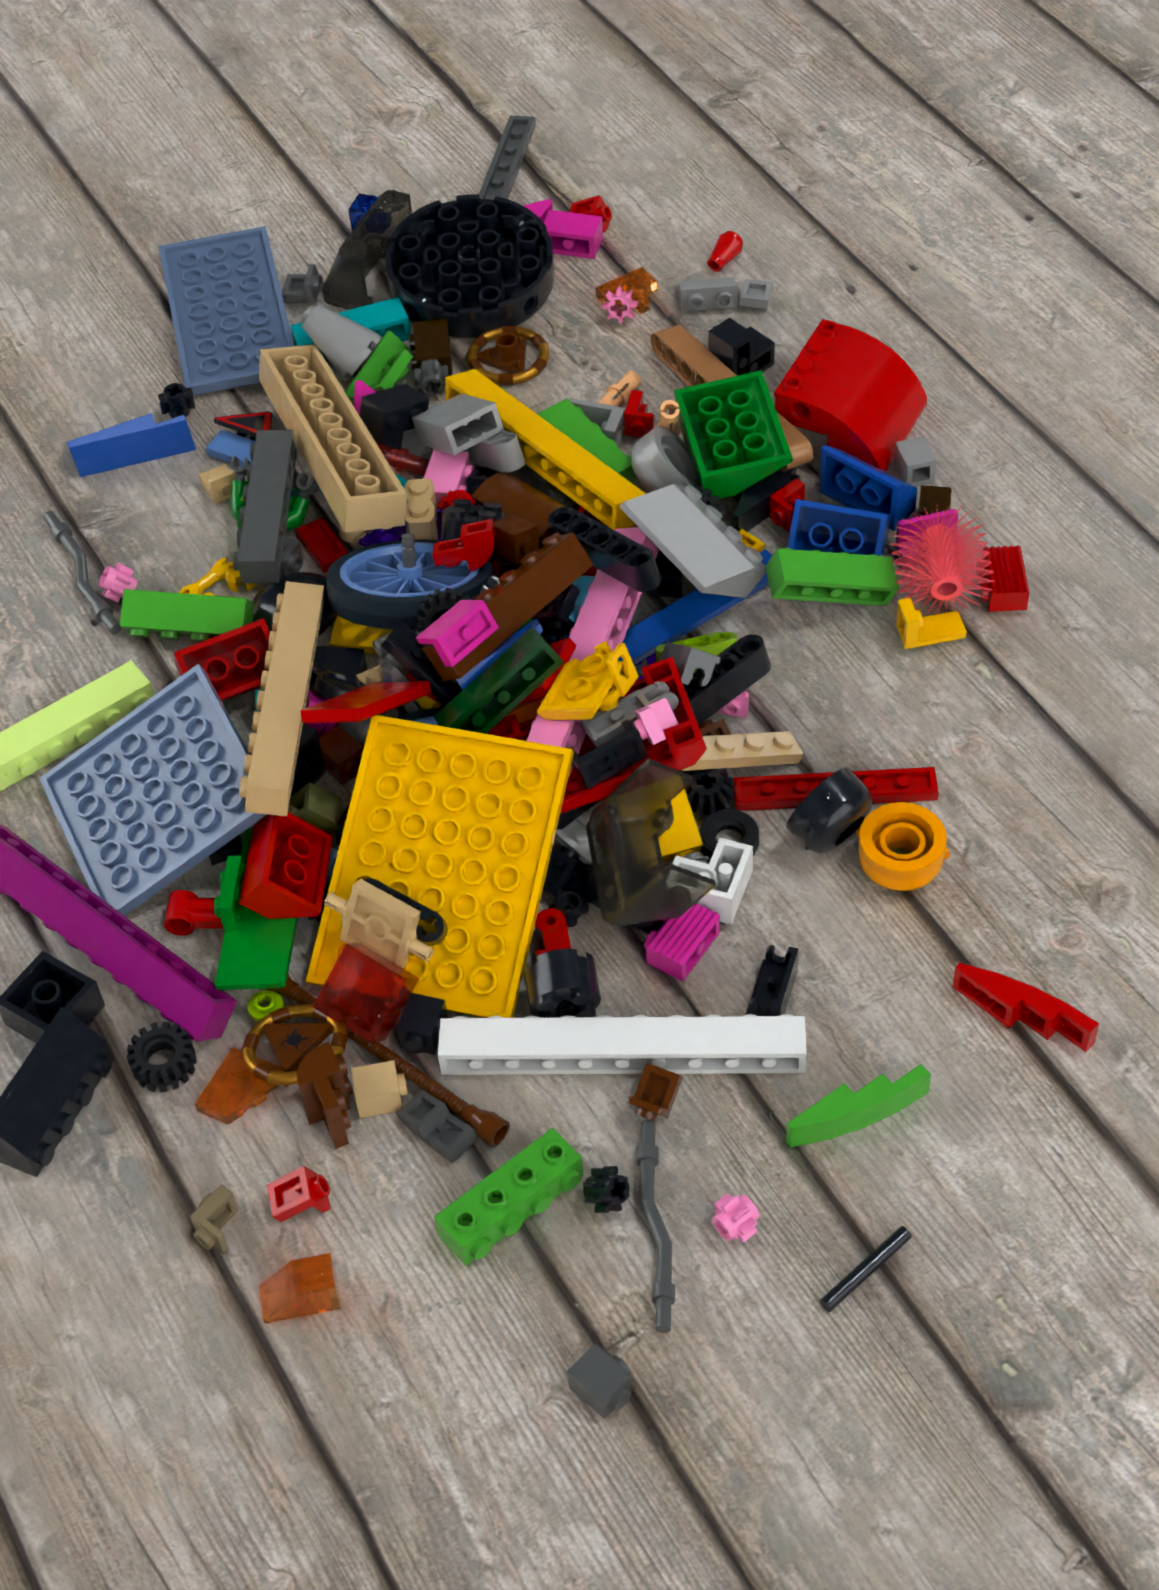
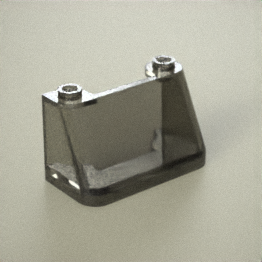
[322,190,412,310]

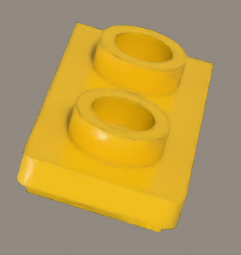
[896,598,967,649]

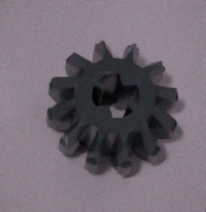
[681,768,734,820]

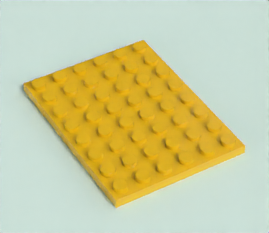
[306,715,574,1018]

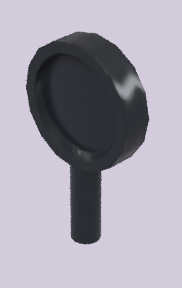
[312,657,366,699]

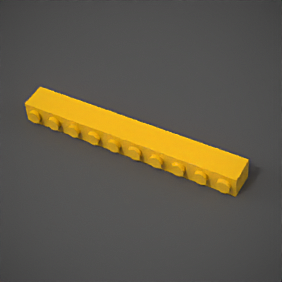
[445,369,646,530]

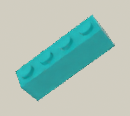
[290,297,411,362]

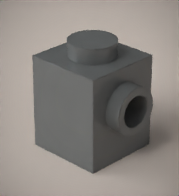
[567,1344,631,1418]

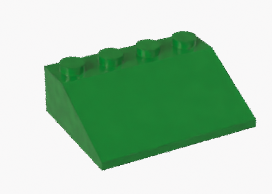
[674,370,793,499]

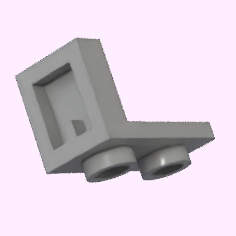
[569,398,625,447]

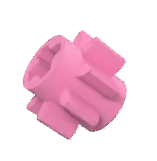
[602,286,638,324]
[98,562,137,603]
[712,1193,760,1243]

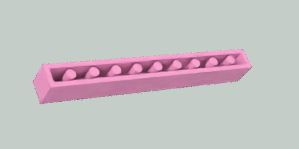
[526,527,659,777]

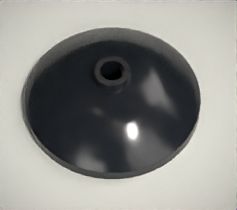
[252,572,337,635]

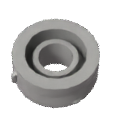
[630,426,699,493]

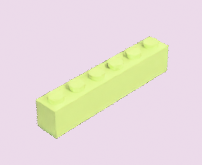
[0,660,154,791]

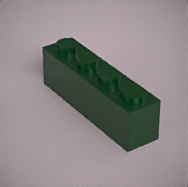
[434,626,565,734]

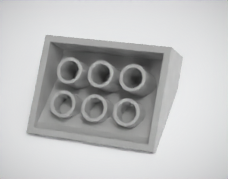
[620,484,766,598]

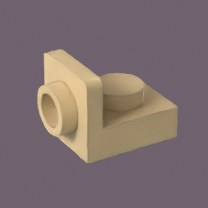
[198,464,236,504]

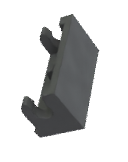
[660,642,721,687]

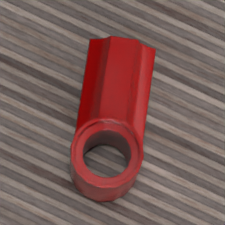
[164,890,224,936]

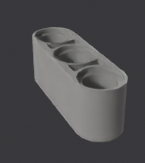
[467,431,526,473]

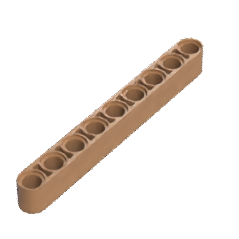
[650,325,813,471]

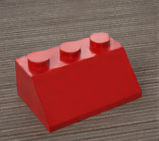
[174,618,270,702]
[239,812,333,919]

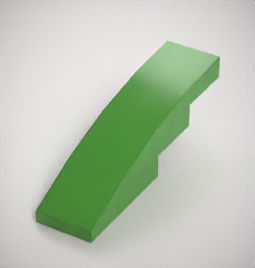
[786,1064,931,1148]

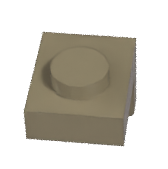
[190,1184,239,1254]

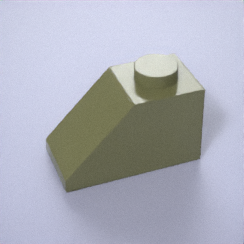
[288,782,342,834]

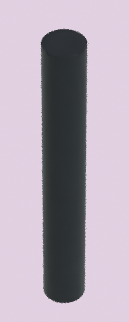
[820,1226,912,1312]

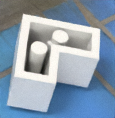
[664,838,753,925]

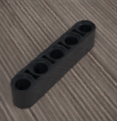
[548,506,662,592]

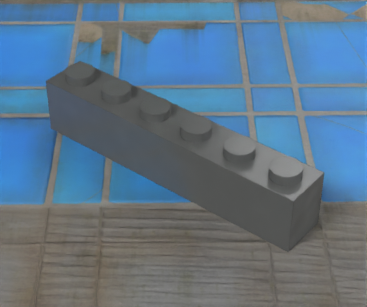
[233,430,297,583]

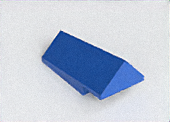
[67,413,196,477]

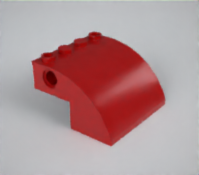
[774,319,927,472]

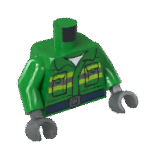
[230,456,319,533]

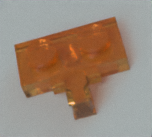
[595,267,658,314]

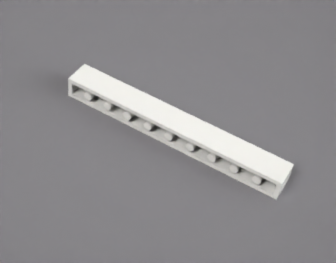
[438,1014,807,1075]

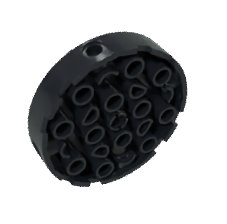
[385,194,555,338]

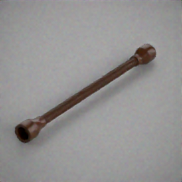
[266,974,510,1147]

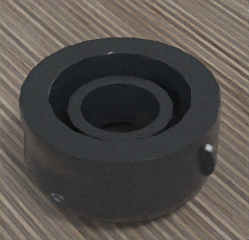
[786,767,873,853]

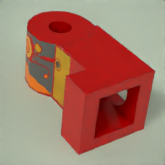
[535,908,571,960]

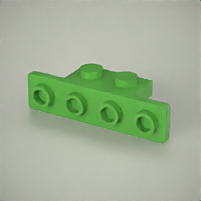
[344,330,413,405]

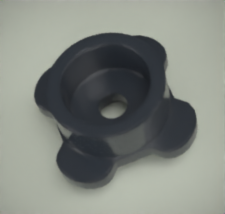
[548,891,589,927]

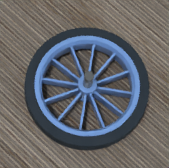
[327,533,494,629]

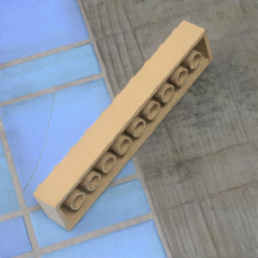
[259,344,407,533]

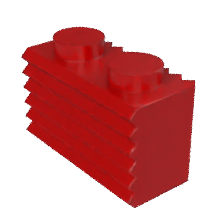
[976,545,1030,612]

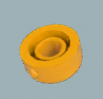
[856,802,950,891]

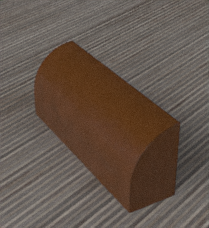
[471,473,567,549]

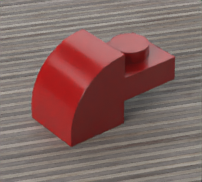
[432,519,495,572]

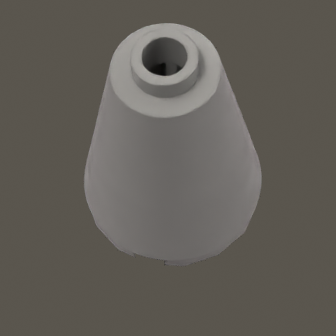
[301,304,382,382]

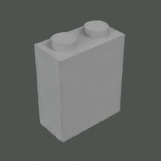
[412,394,504,455]

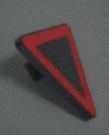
[214,411,273,441]

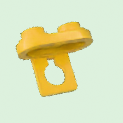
[599,643,639,711]

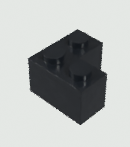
[708,317,775,376]
[359,383,430,462]

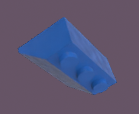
[819,445,917,531]
[787,499,892,556]

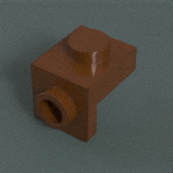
[627,1063,683,1121]

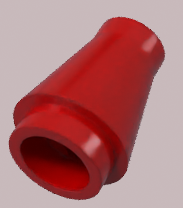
[707,231,743,272]

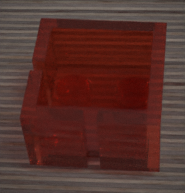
[312,943,419,1043]

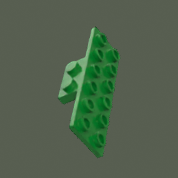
[214,829,298,990]

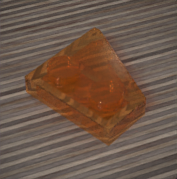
[195,1048,289,1125]

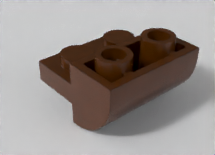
[297,1042,353,1149]

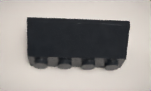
[0,1007,113,1177]

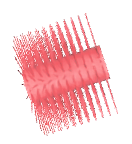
[891,504,994,617]

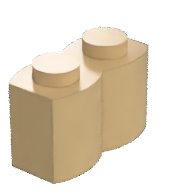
[404,478,438,540]

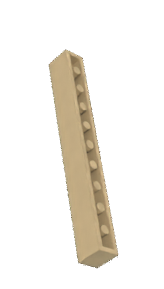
[239,581,324,816]

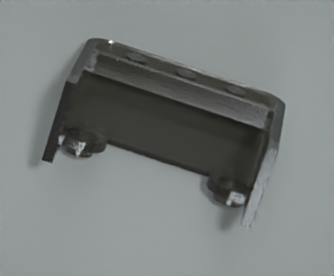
[586,758,716,926]

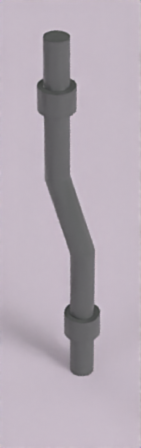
[43,511,122,635]
[636,1120,675,1333]

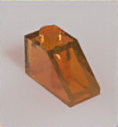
[259,1253,341,1324]

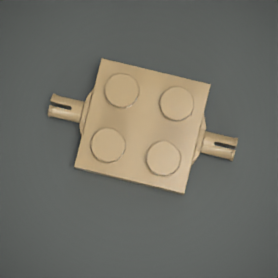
[324,879,434,973]

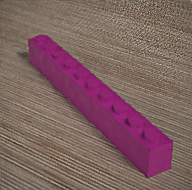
[0,825,238,1042]

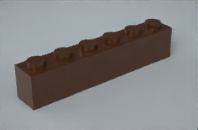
[422,533,594,681]

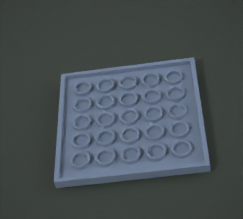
[39,664,267,916]

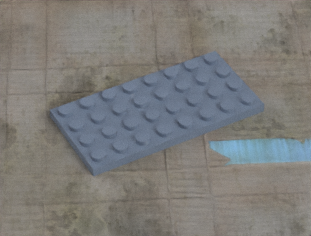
[158,226,294,395]

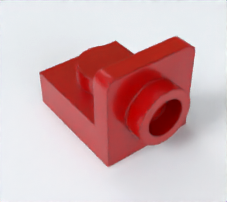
[569,195,612,233]
[624,390,654,438]
[770,478,805,533]
[267,1166,331,1222]

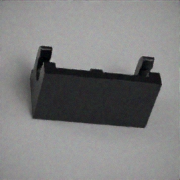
[571,719,648,789]
[746,945,799,1016]

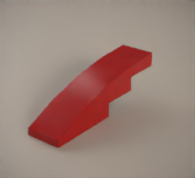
[953,963,1099,1052]

